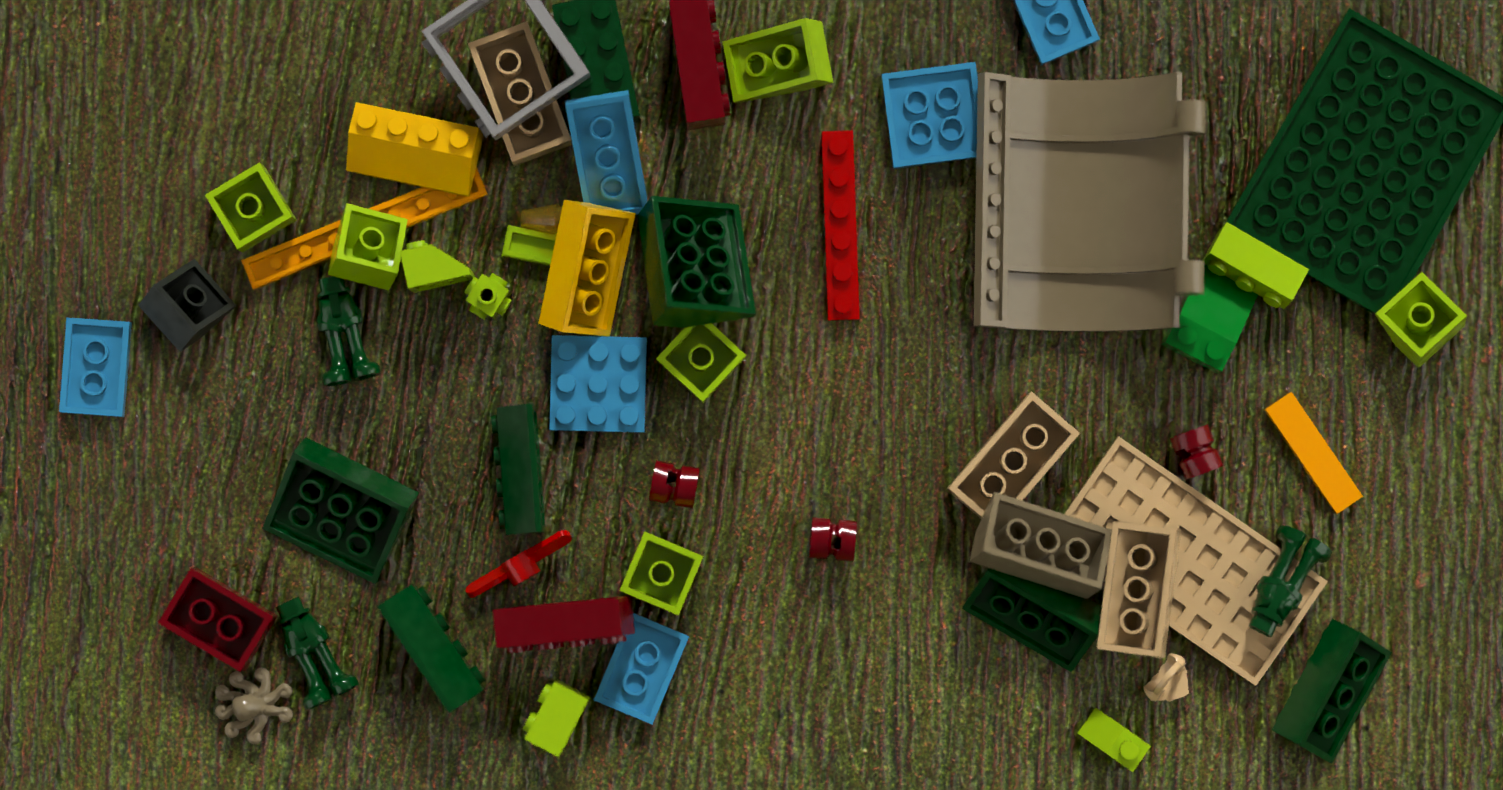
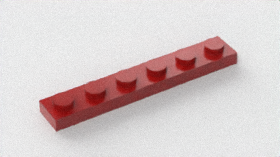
[821,130,860,321]

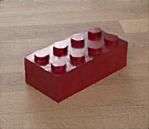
[669,0,730,130]
[493,595,635,654]

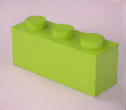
[1202,222,1309,309]

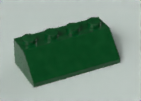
[491,403,546,535]
[962,567,1102,673]
[377,584,486,713]
[1272,618,1392,764]

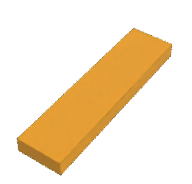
[1264,391,1363,514]

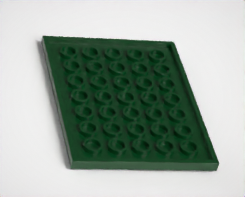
[1224,8,1503,315]

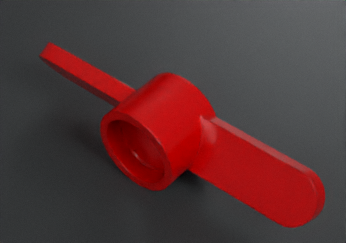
[465,530,572,598]

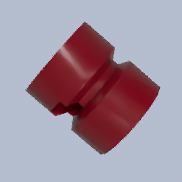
[1169,424,1224,480]
[649,460,700,509]
[809,517,857,562]

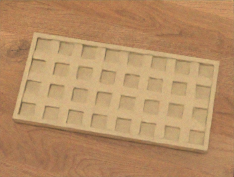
[1064,436,1328,686]

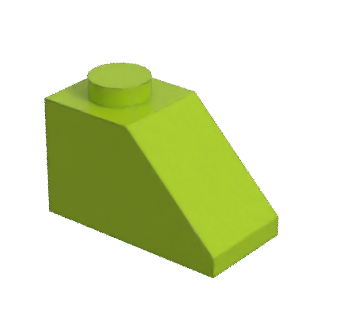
[1077,707,1151,772]

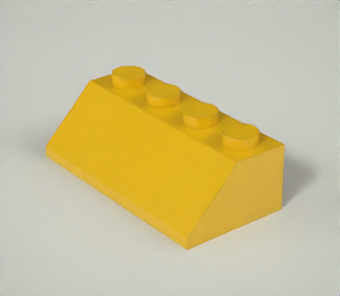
[346,102,484,197]
[538,200,636,337]

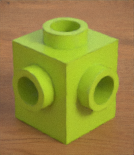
[464,273,512,320]

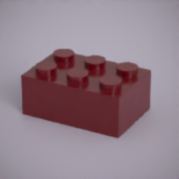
[158,567,278,672]

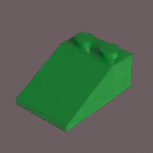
[1161,264,1258,373]

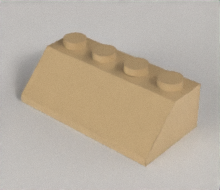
[1097,521,1181,658]

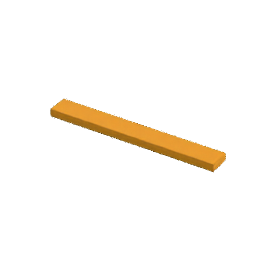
[241,167,488,290]

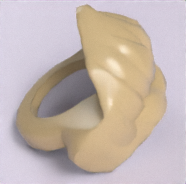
[1143,653,1189,702]

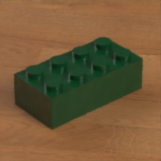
[552,0,641,122]

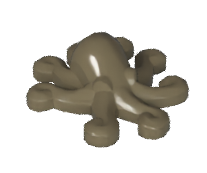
[215,667,293,745]

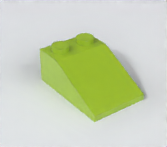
[722,18,834,103]

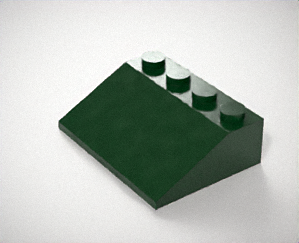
[638,196,756,328]
[262,437,419,584]

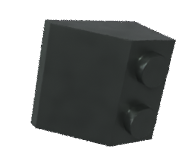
[138,259,236,352]

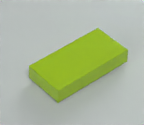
[501,225,556,266]

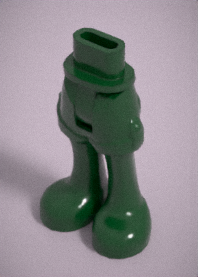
[316,276,381,387]
[1249,525,1332,638]
[276,597,359,711]

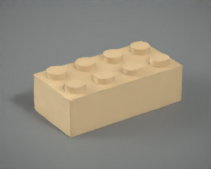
[468,21,573,166]
[947,392,1080,519]

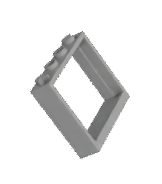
[422,0,591,140]

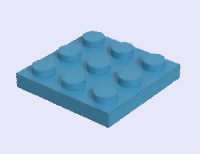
[881,62,978,169]
[549,335,647,433]

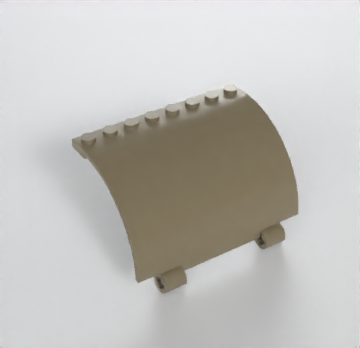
[974,72,1206,332]

